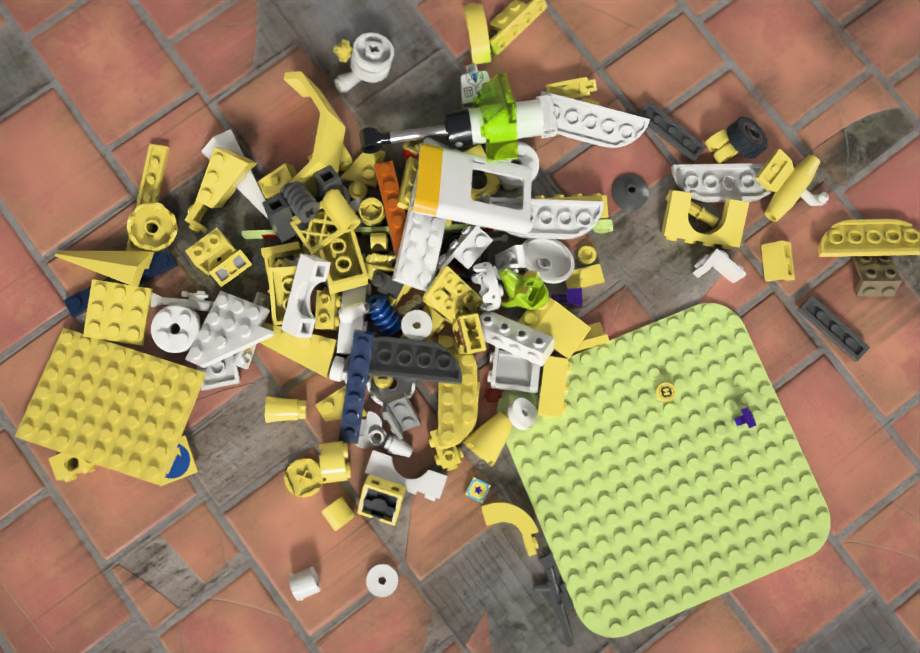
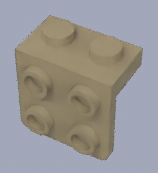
[853,256,902,297]

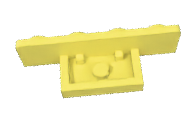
[489,0,547,55]

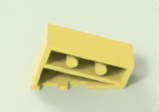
[196,147,257,209]

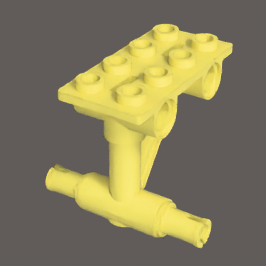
[387,265,485,325]

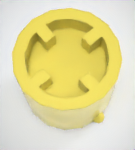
[321,497,356,531]

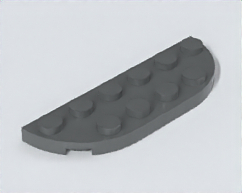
[343,337,462,385]

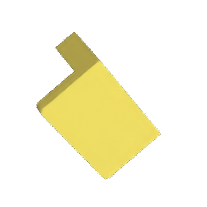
[761,240,795,282]
[573,322,610,353]

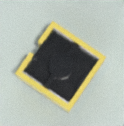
[357,474,406,526]

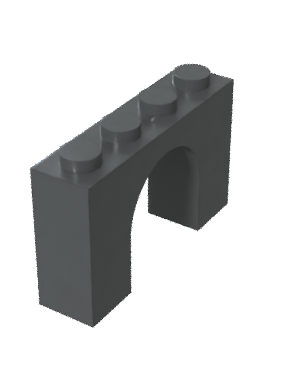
[262,165,346,243]

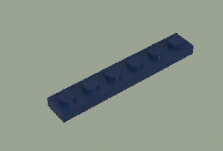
[64,247,178,318]
[339,329,375,444]

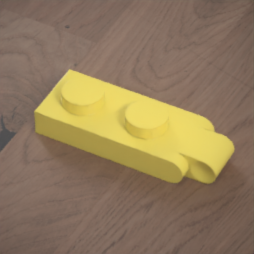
[545,77,597,99]

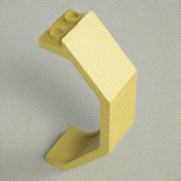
[262,71,346,209]

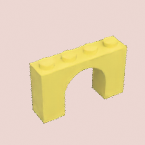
[661,189,749,250]

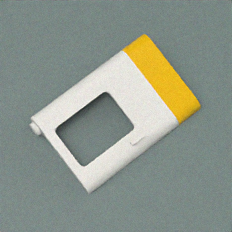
[411,143,532,235]

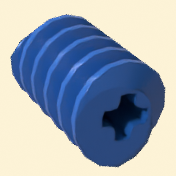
[366,293,402,337]

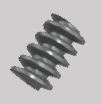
[280,181,320,223]

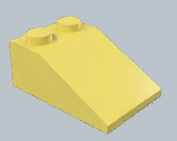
[268,265,311,325]
[518,297,591,359]

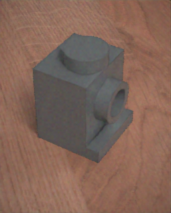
[371,269,404,300]

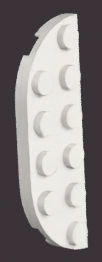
[540,91,650,148]
[671,163,772,202]
[489,197,604,239]

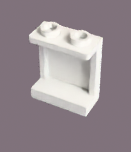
[488,347,540,393]

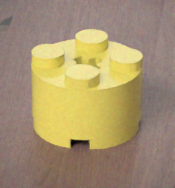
[319,441,351,484]

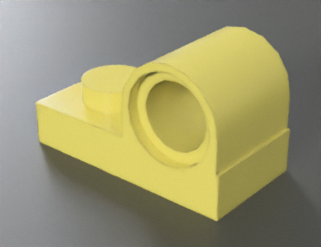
[257,163,297,199]

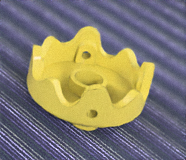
[127,202,178,252]

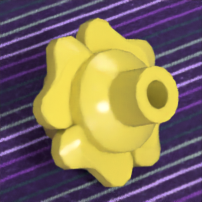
[334,40,353,63]

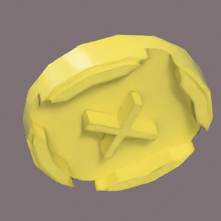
[284,458,323,497]

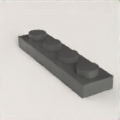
[637,101,706,163]
[797,295,870,362]

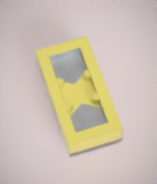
[209,249,252,287]

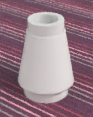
[334,71,361,93]
[339,301,369,324]
[383,435,413,458]

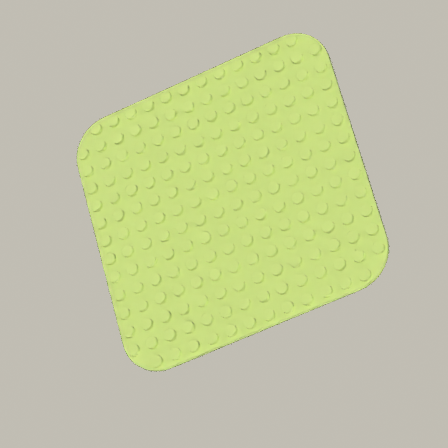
[497,303,831,638]

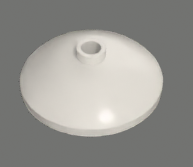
[522,238,574,284]

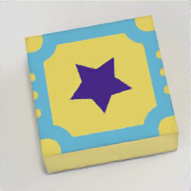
[465,477,491,503]

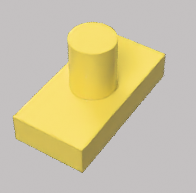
[565,264,605,289]

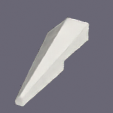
[202,129,269,220]

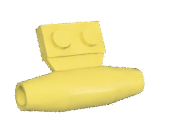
[754,149,820,222]

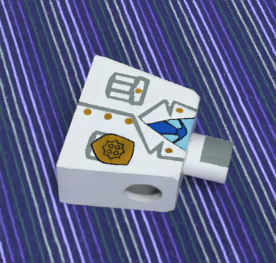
[461,64,497,109]

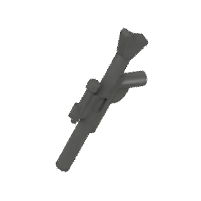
[533,552,575,647]

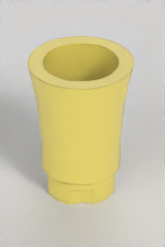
[265,396,307,423]

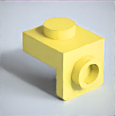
[185,201,207,233]

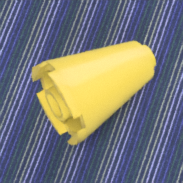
[462,411,514,467]

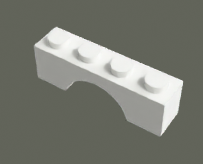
[281,254,331,338]
[365,450,447,501]

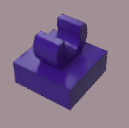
[734,406,757,428]

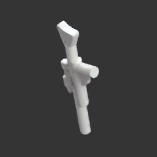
[151,291,215,311]

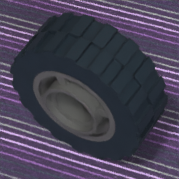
[727,116,768,159]

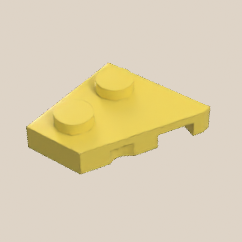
[341,150,386,188]
[315,385,367,422]

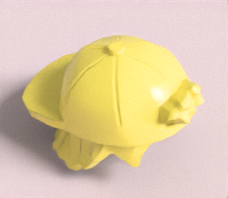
[362,253,396,282]

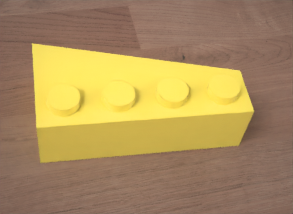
[259,322,338,379]

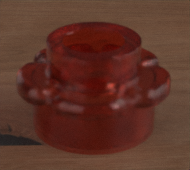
[483,388,502,402]

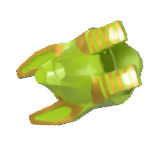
[498,268,549,310]

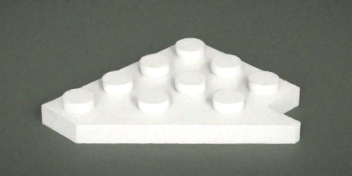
[185,291,275,368]

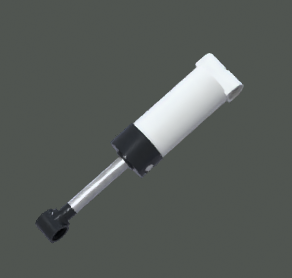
[359,95,559,154]

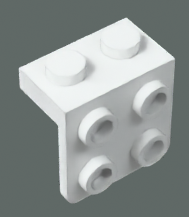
[692,249,746,283]

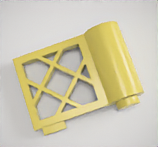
[290,189,361,255]

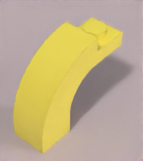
[462,3,491,64]
[481,502,538,556]

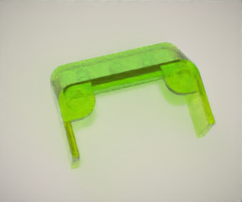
[473,72,518,162]

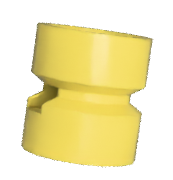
[705,129,738,164]
[359,198,385,227]

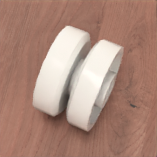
[350,33,394,83]

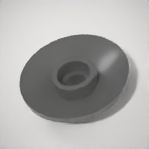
[611,174,649,210]

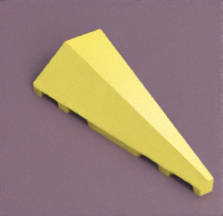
[55,251,154,287]

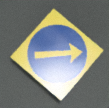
[160,435,198,487]

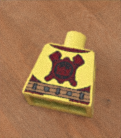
[452,313,486,354]

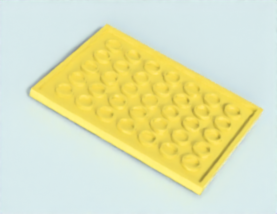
[14,328,206,486]

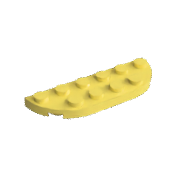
[818,219,920,257]
[438,335,478,449]

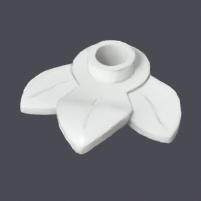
[355,411,387,449]

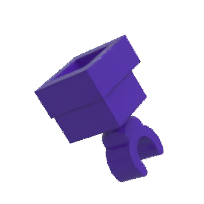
[551,288,582,308]

